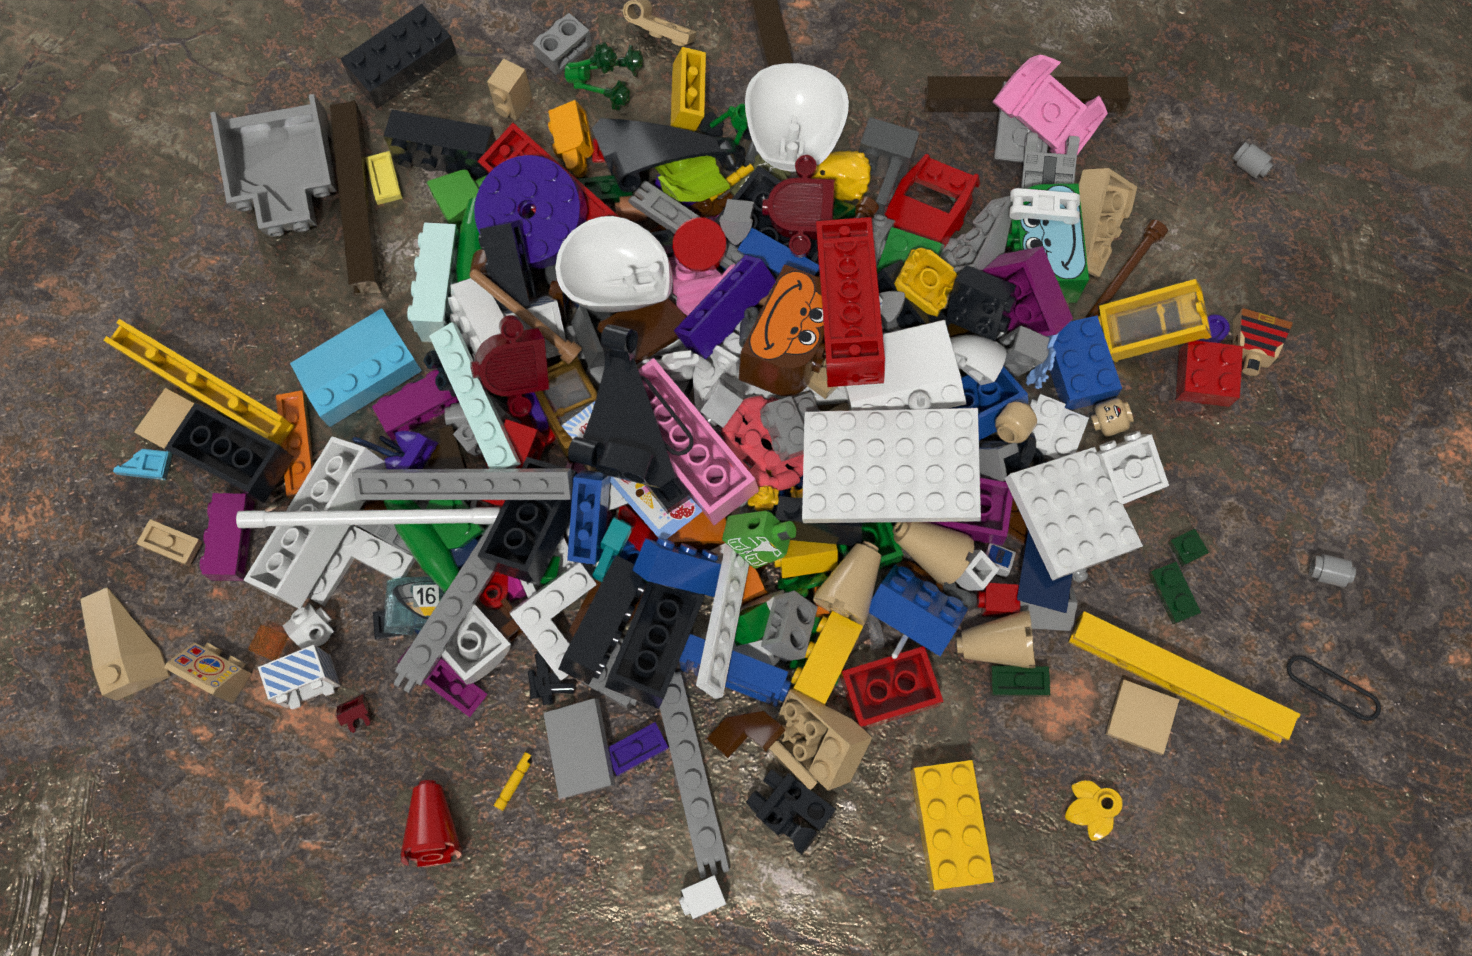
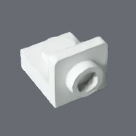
[713,333,742,375]

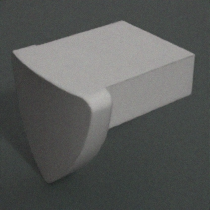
[719,199,754,245]
[879,291,905,333]

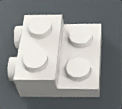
[1029,394,1089,461]
[1095,431,1169,504]

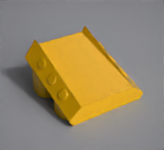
[894,248,958,317]

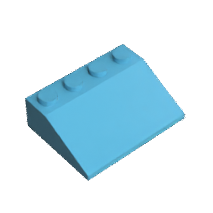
[290,308,422,427]

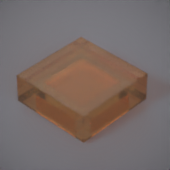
[248,624,289,661]

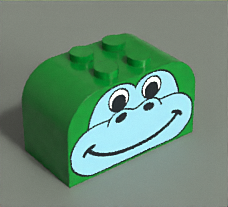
[1006,183,1089,303]

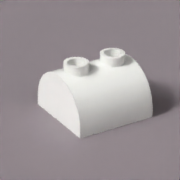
[442,604,511,684]

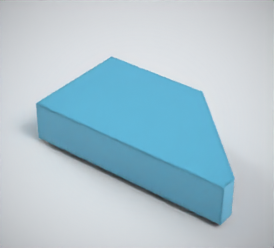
[113,449,172,480]

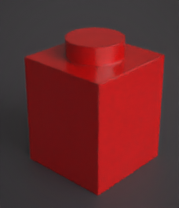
[977,583,1020,618]

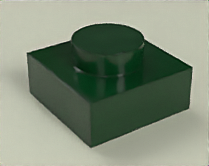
[1168,529,1209,567]

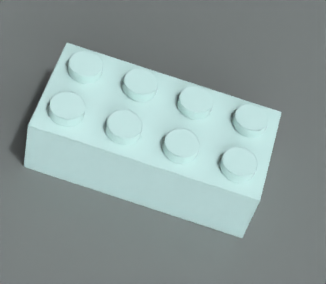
[407,223,459,342]

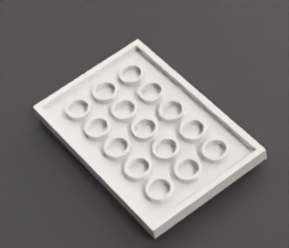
[802,408,981,523]

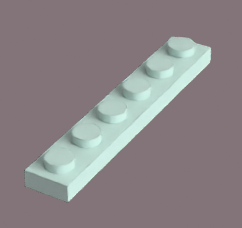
[429,322,521,469]

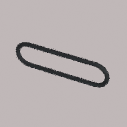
[1287,655,1381,721]

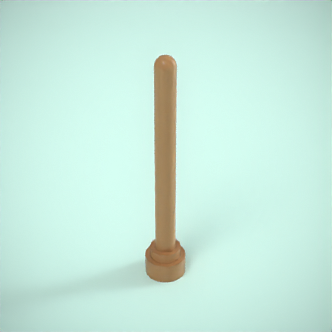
[470,269,582,365]

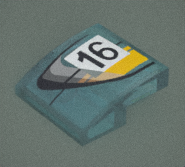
[383,577,445,635]

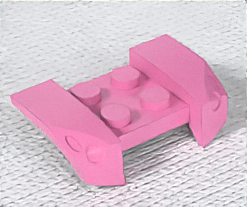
[993,55,1108,155]
[668,253,735,316]

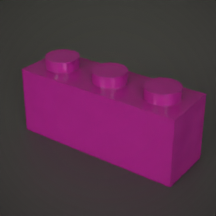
[372,370,459,441]
[200,493,255,581]

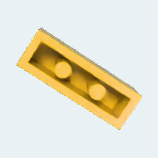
[670,47,706,132]
[791,611,863,705]

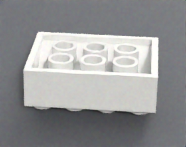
[844,320,966,411]

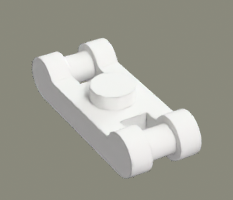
[1009,188,1080,225]

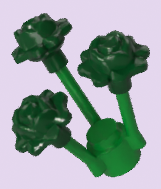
[565,42,644,111]

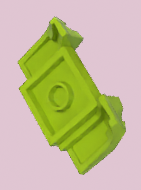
[654,130,730,202]

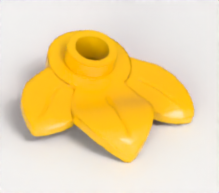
[1065,780,1123,841]

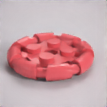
[721,396,804,491]

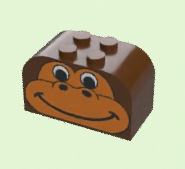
[738,264,825,396]

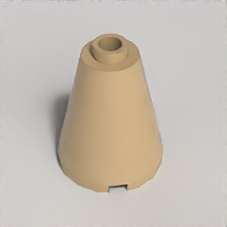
[893,522,974,585]
[813,541,882,625]
[956,611,1036,668]

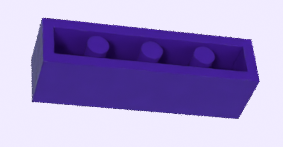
[674,255,776,359]

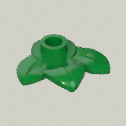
[777,571,828,598]

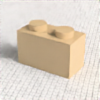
[487,59,532,121]

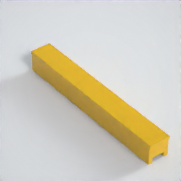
[103,319,294,446]
[1068,611,1301,743]

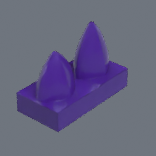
[385,431,438,469]

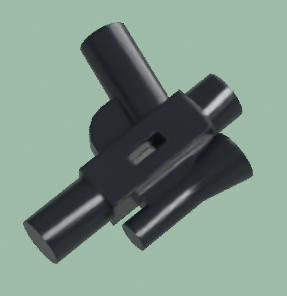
[527,653,575,706]

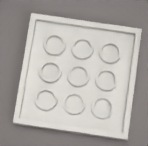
[1004,447,1143,581]

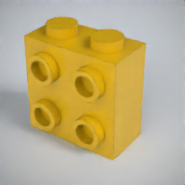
[773,540,838,578]

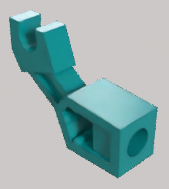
[592,517,634,582]

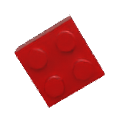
[1176,340,1243,407]

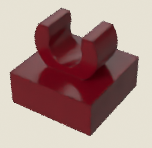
[336,694,370,733]

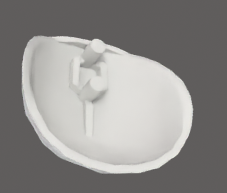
[745,63,849,172]
[555,216,673,313]

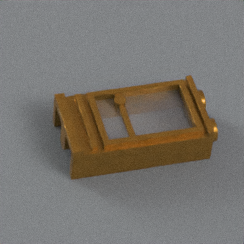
[534,356,597,464]

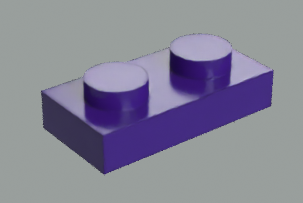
[608,722,669,777]

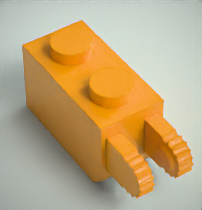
[548,100,594,178]

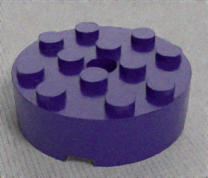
[474,155,587,269]

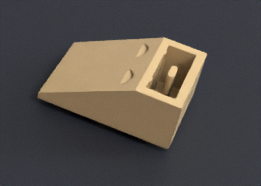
[776,689,873,791]

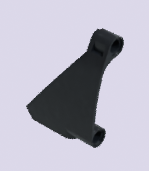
[592,118,744,193]
[568,324,677,489]

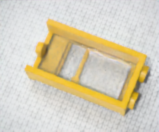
[1098,279,1212,363]

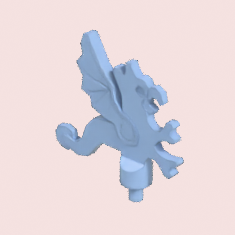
[1026,333,1059,389]

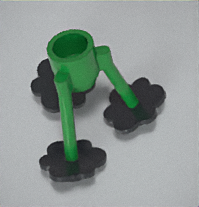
[699,103,752,160]

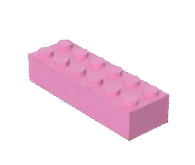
[638,358,759,525]

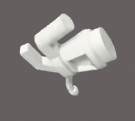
[637,350,711,382]

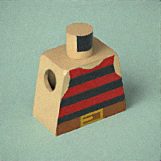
[1232,308,1293,376]

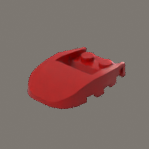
[885,154,980,248]

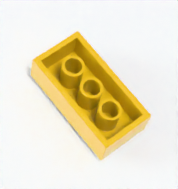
[910,760,994,891]

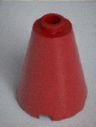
[400,780,462,867]

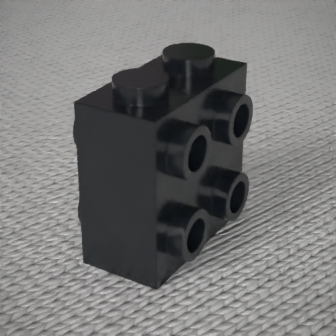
[946,265,1017,341]

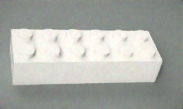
[244,437,385,609]

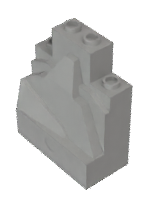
[210,94,337,237]

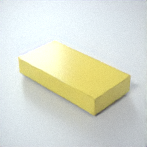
[365,151,402,205]

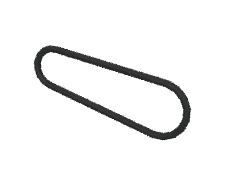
[640,375,694,456]

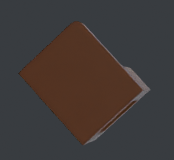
[488,598,524,644]

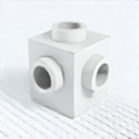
[283,603,334,649]

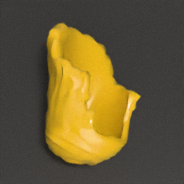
[811,150,871,201]

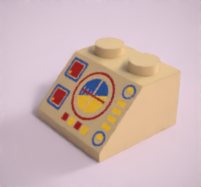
[164,642,252,703]

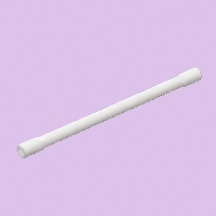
[236,507,501,528]

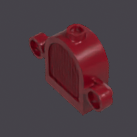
[762,155,835,258]
[470,315,549,417]

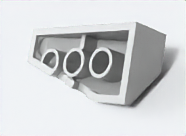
[941,196,1013,275]

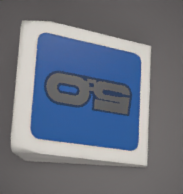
[985,544,1016,578]

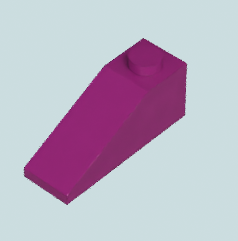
[397,645,488,717]

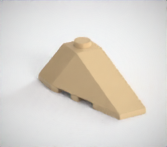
[1079,168,1137,277]
[80,588,171,701]

